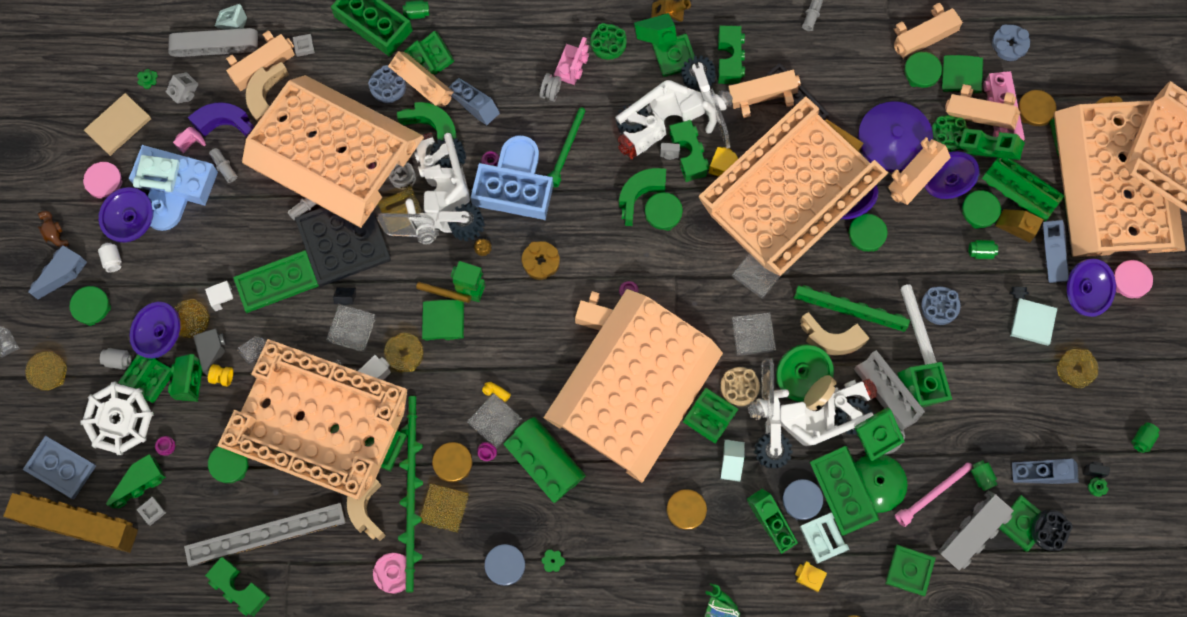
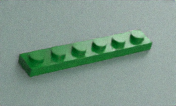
[794,286,910,332]

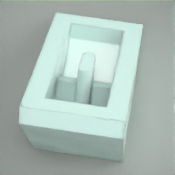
[215,4,247,30]
[720,440,745,481]

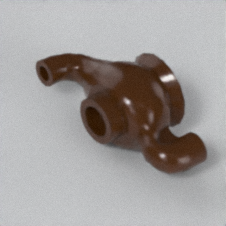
[38,210,69,247]

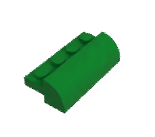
[982,158,1064,222]
[503,417,586,503]

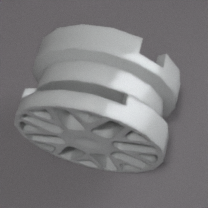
[540,73,562,102]
[389,163,416,190]

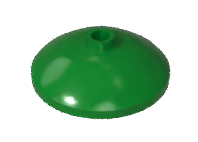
[776,344,834,402]
[855,455,908,513]

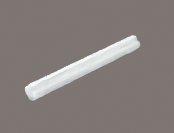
[901,284,937,365]

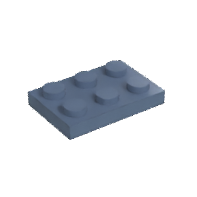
[23,436,96,500]

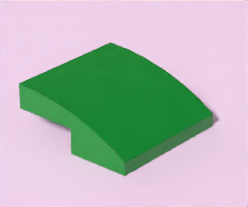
[404,31,455,75]
[942,55,983,93]
[422,300,464,340]
[118,355,173,404]
[683,388,738,444]

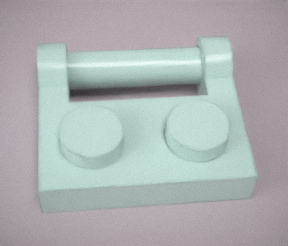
[133,155,180,192]
[800,513,850,564]

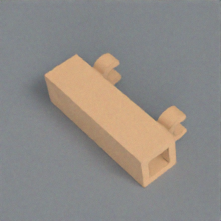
[894,3,963,59]
[226,30,295,91]
[388,51,454,107]
[729,70,801,118]
[945,84,1020,130]
[888,137,951,205]
[575,291,613,330]

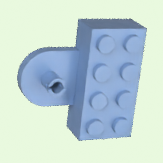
[471,136,553,220]
[129,145,218,231]

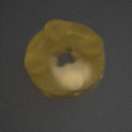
[384,333,424,372]
[1057,349,1098,388]

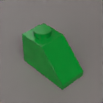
[634,13,677,45]

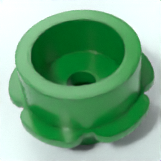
[1088,477,1108,497]

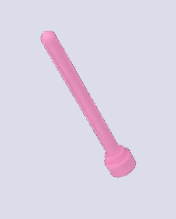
[895,463,973,527]

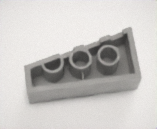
[938,490,1014,570]

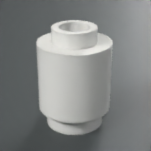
[98,243,122,272]

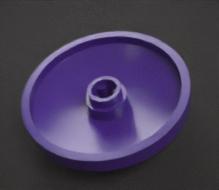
[858,102,933,173]

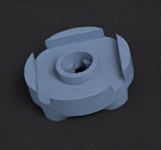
[992,25,1030,61]

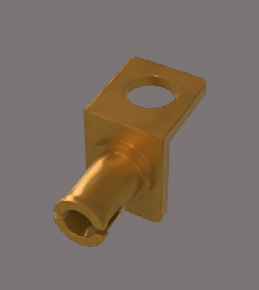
[651,0,691,22]

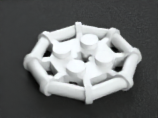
[80,382,154,455]

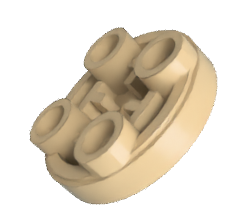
[720,367,760,406]

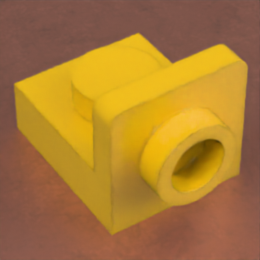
[795,561,827,592]

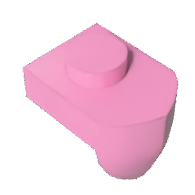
[173,127,206,154]

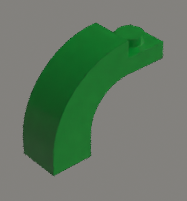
[397,102,457,141]
[619,168,666,226]

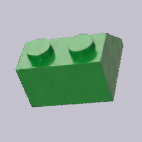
[168,354,203,402]
[897,362,952,410]

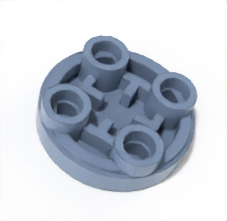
[368,65,406,103]
[921,286,960,325]
[782,480,823,520]
[485,544,525,586]

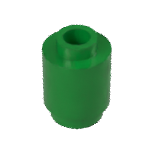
[403,0,429,20]
[969,240,998,259]
[1132,422,1160,453]
[971,460,998,491]

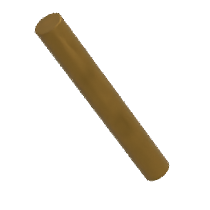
[416,282,471,303]

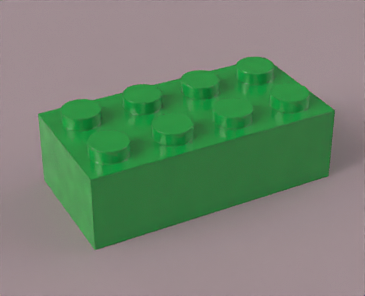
[331,0,413,57]

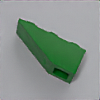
[106,454,166,509]
[746,488,798,554]

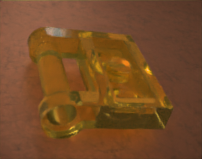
[378,186,423,231]

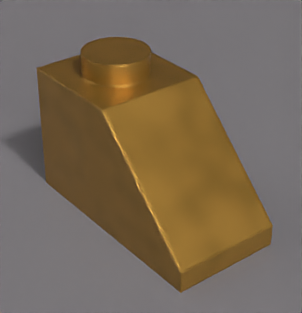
[995,209,1043,243]

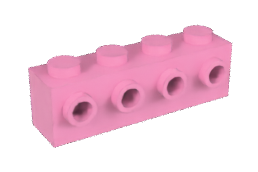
[983,71,1025,141]

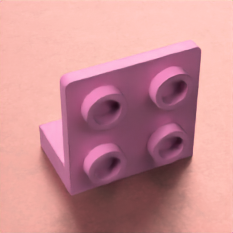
[554,37,589,85]

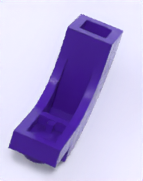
[188,103,254,137]

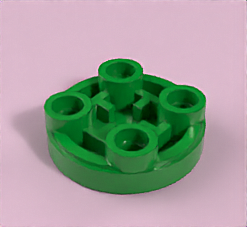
[590,23,627,60]
[904,52,942,88]
[932,115,968,152]
[961,190,1001,229]
[645,192,683,231]
[849,214,887,252]
[69,286,111,326]
[208,446,249,483]

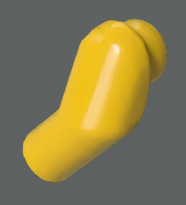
[482,382,511,402]

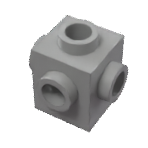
[166,72,198,104]

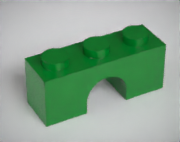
[718,26,745,84]
[669,120,710,182]
[959,129,1025,160]
[451,261,486,302]
[205,557,270,616]

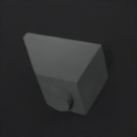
[193,329,226,376]

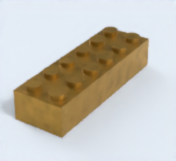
[4,492,138,553]

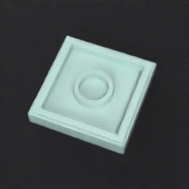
[1010,298,1057,346]

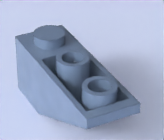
[448,78,500,125]
[1043,220,1069,283]
[29,245,87,299]
[1012,459,1079,484]

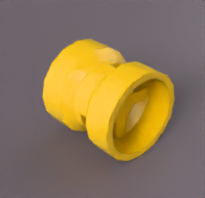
[208,364,233,387]

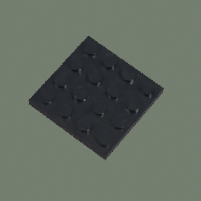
[295,208,391,287]

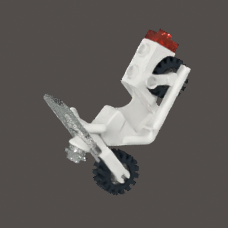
[615,56,733,159]
[377,132,485,244]
[748,358,877,468]

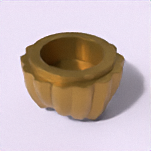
[474,239,492,256]

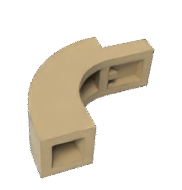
[246,62,289,123]
[800,312,869,356]
[347,479,386,541]

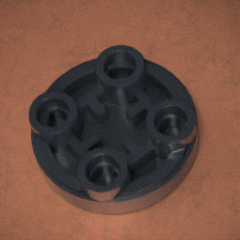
[1031,510,1072,551]

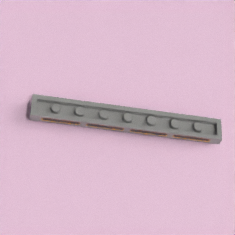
[184,503,346,567]

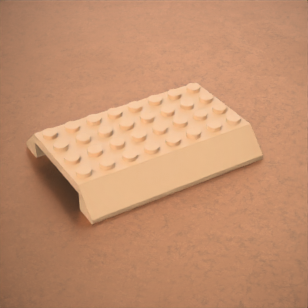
[1124,81,1187,212]
[699,97,888,276]
[543,289,723,483]

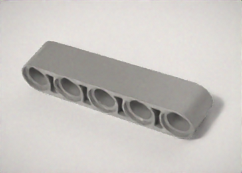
[168,28,258,57]

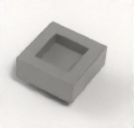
[293,34,315,57]
[660,143,680,160]
[137,497,166,526]

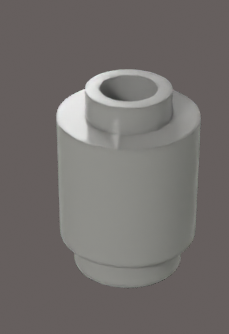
[100,348,131,370]

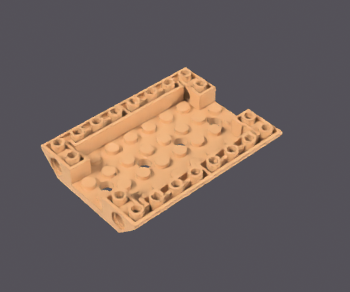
[242,75,424,228]
[1054,101,1186,257]
[217,339,407,500]

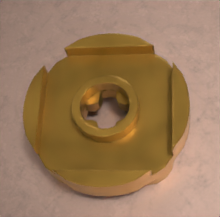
[522,241,560,280]

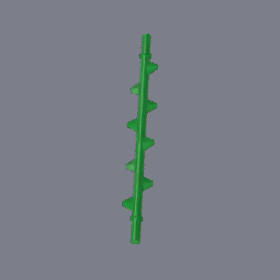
[398,396,423,593]

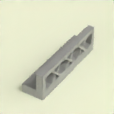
[854,350,925,430]

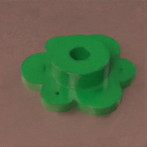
[137,69,158,89]
[542,550,565,572]

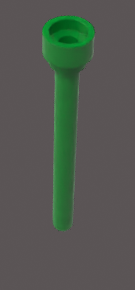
[547,107,585,188]

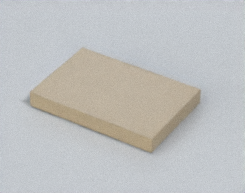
[84,93,151,156]

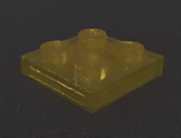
[420,483,469,533]

